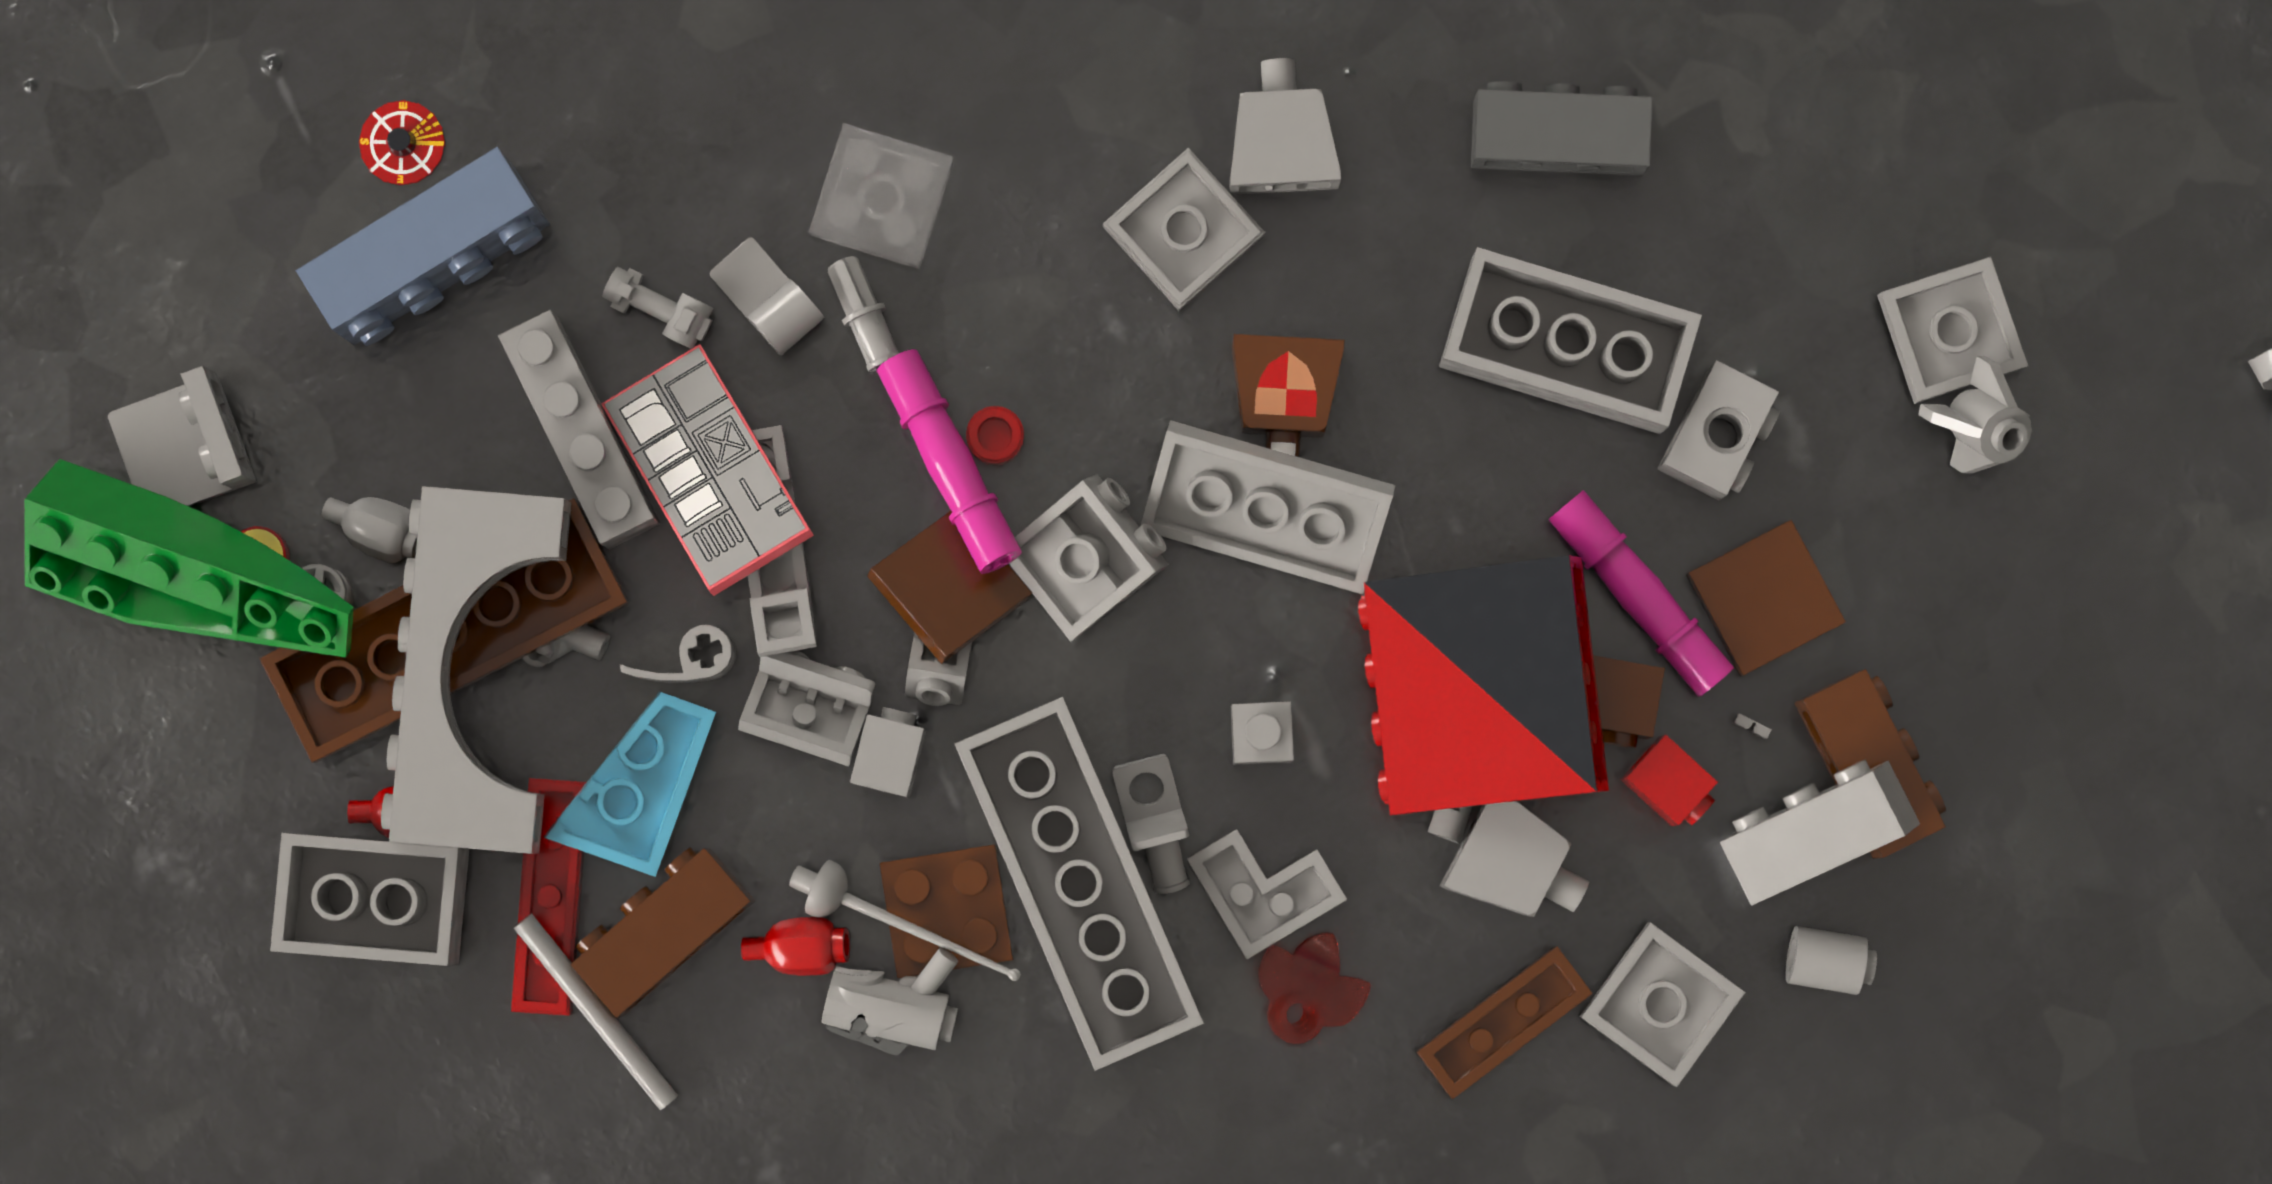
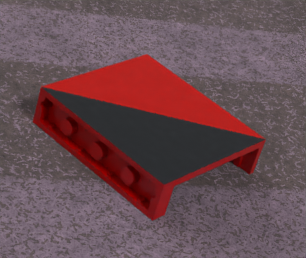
[1358,555,1609,815]

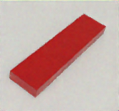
[511,778,586,1016]

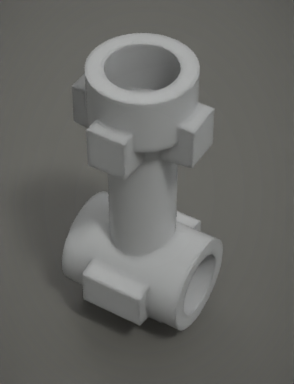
[602,267,713,349]

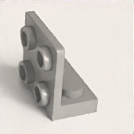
[108,366,257,507]

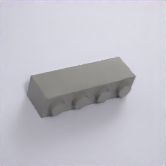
[498,310,661,550]

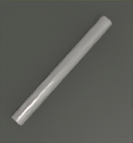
[514,913,678,1110]

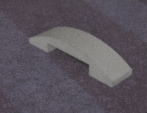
[748,425,817,657]

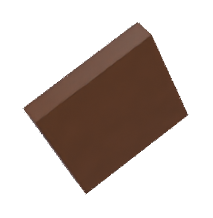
[867,511,1032,664]
[1686,519,1846,677]

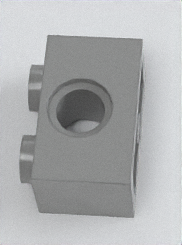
[1657,360,1780,501]

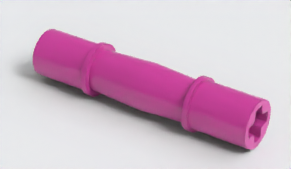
[876,349,1022,574]
[1548,490,1734,697]

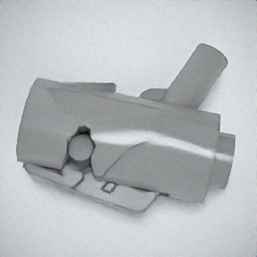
[821,948,959,1056]

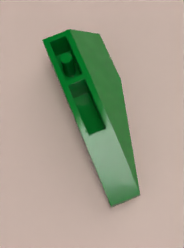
[24,459,354,658]

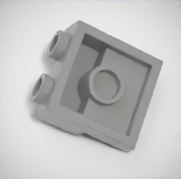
[1009,474,1169,642]

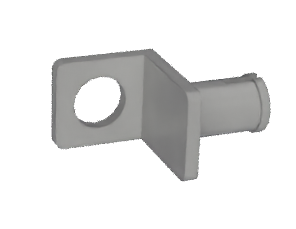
[1112,754,1190,894]

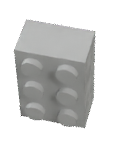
[270,833,470,966]

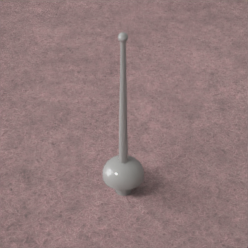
[789,860,1021,981]

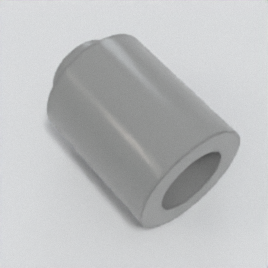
[1786,926,1877,995]

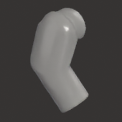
[523,625,610,667]

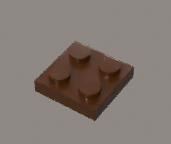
[880,844,1014,979]

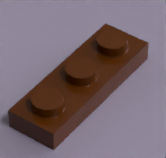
[1416,946,1593,1100]

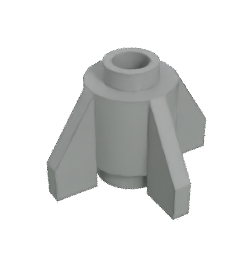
[1918,356,2032,474]

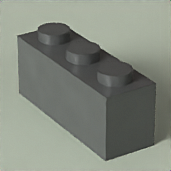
[1471,81,1652,176]

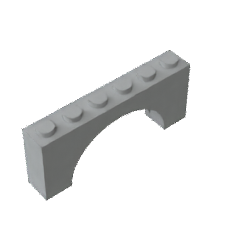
[381,486,572,854]

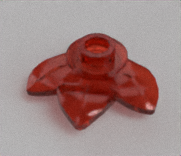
[1258,932,1371,1044]

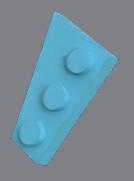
[543,691,716,877]

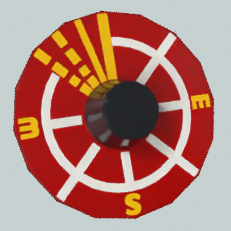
[359,100,445,186]

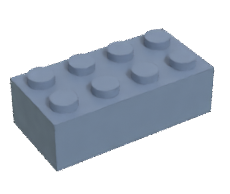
[295,147,550,346]

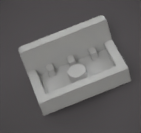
[738,650,875,767]

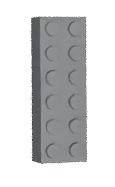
[955,697,1204,1071]

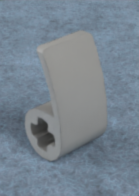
[710,237,825,356]
[619,625,737,683]

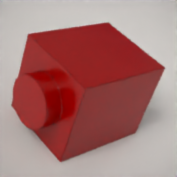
[1620,735,1718,826]

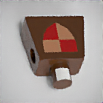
[1232,334,1345,457]

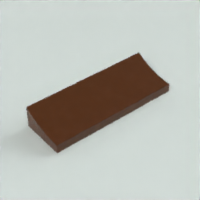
[259,498,629,763]

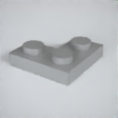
[1187,829,1347,960]

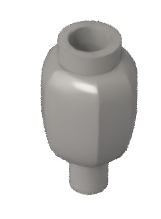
[321,497,417,563]

